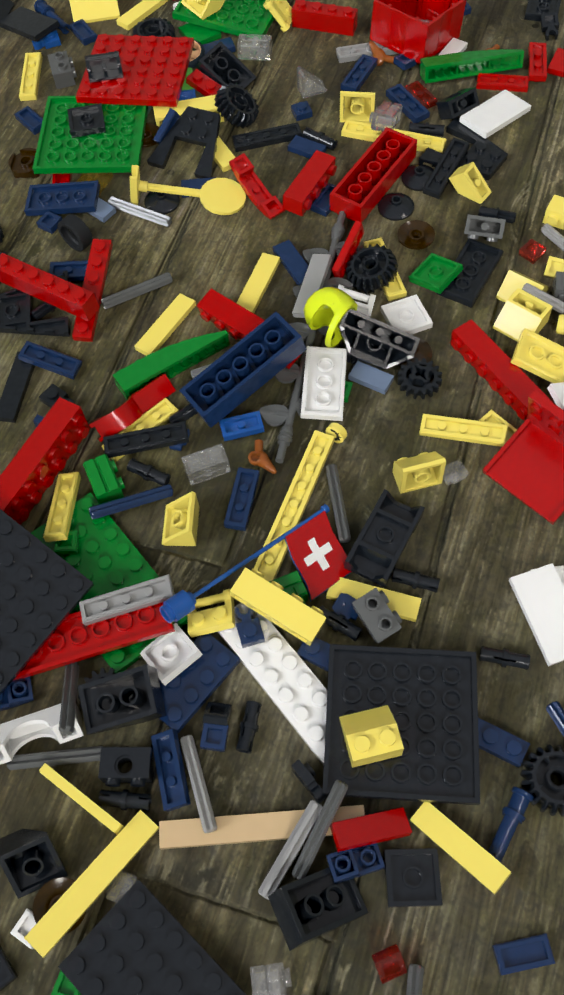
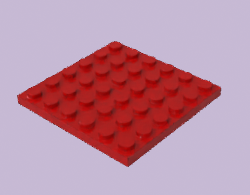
[76,34,194,107]

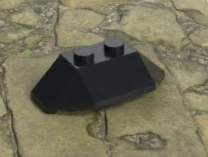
[338,309,421,370]

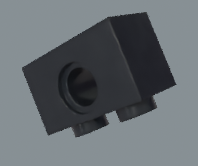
[436,87,480,120]
[98,747,155,787]

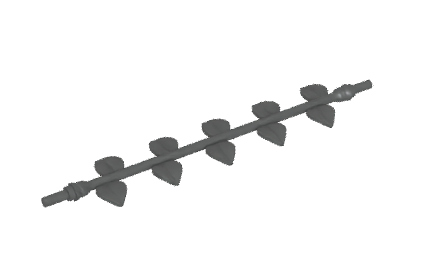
[259,211,362,463]

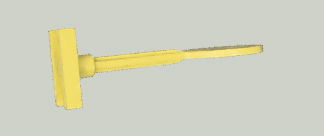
[130,165,246,215]

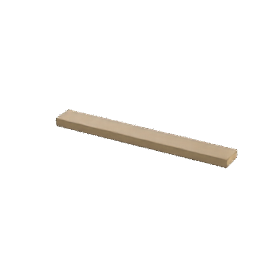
[159,805,365,850]

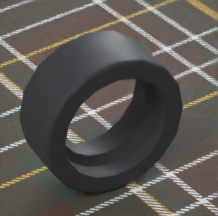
[57,214,93,252]

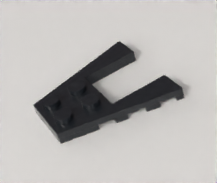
[147,106,221,179]
[419,117,508,180]
[0,271,70,337]

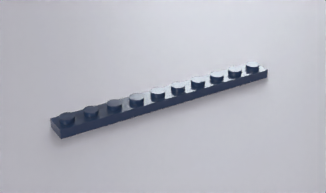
[297,637,530,768]

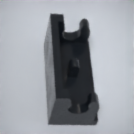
[85,51,123,83]

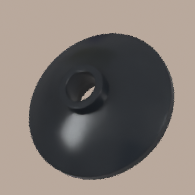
[401,164,434,191]
[144,191,180,214]
[378,193,414,221]

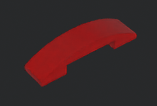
[229,153,285,220]

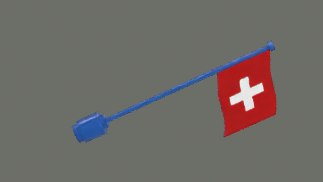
[159,504,351,624]

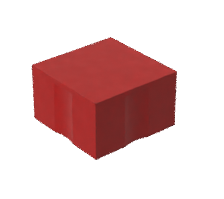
[370,0,466,64]

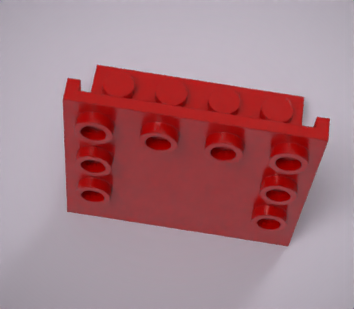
[483,390,564,525]

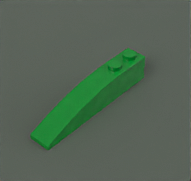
[420,49,524,84]
[113,330,230,400]

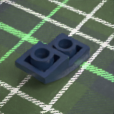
[0,677,34,711]
[326,843,385,883]

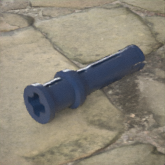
[34,0,70,34]
[488,786,534,863]

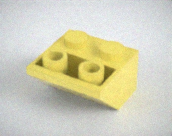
[493,288,553,342]

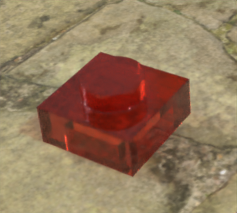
[519,239,547,264]
[371,944,407,984]

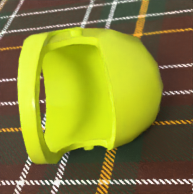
[303,287,358,348]

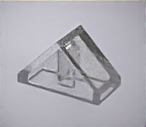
[297,66,327,99]

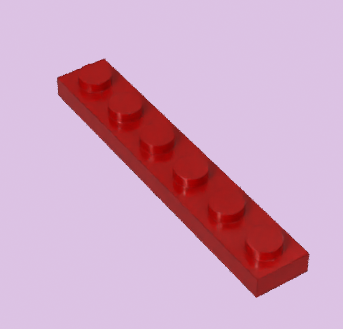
[72,239,113,342]

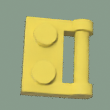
[263,0,292,33]
[187,589,235,638]

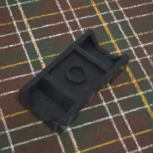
[344,489,425,587]

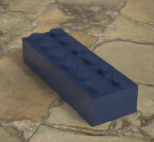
[179,312,307,428]

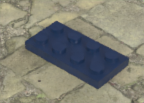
[24,180,100,216]
[159,634,241,733]

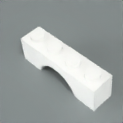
[0,704,84,765]

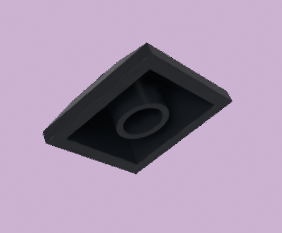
[0,828,68,899]

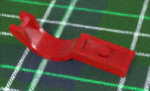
[88,374,176,442]

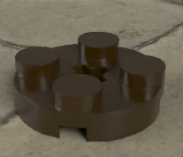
[8,148,40,178]

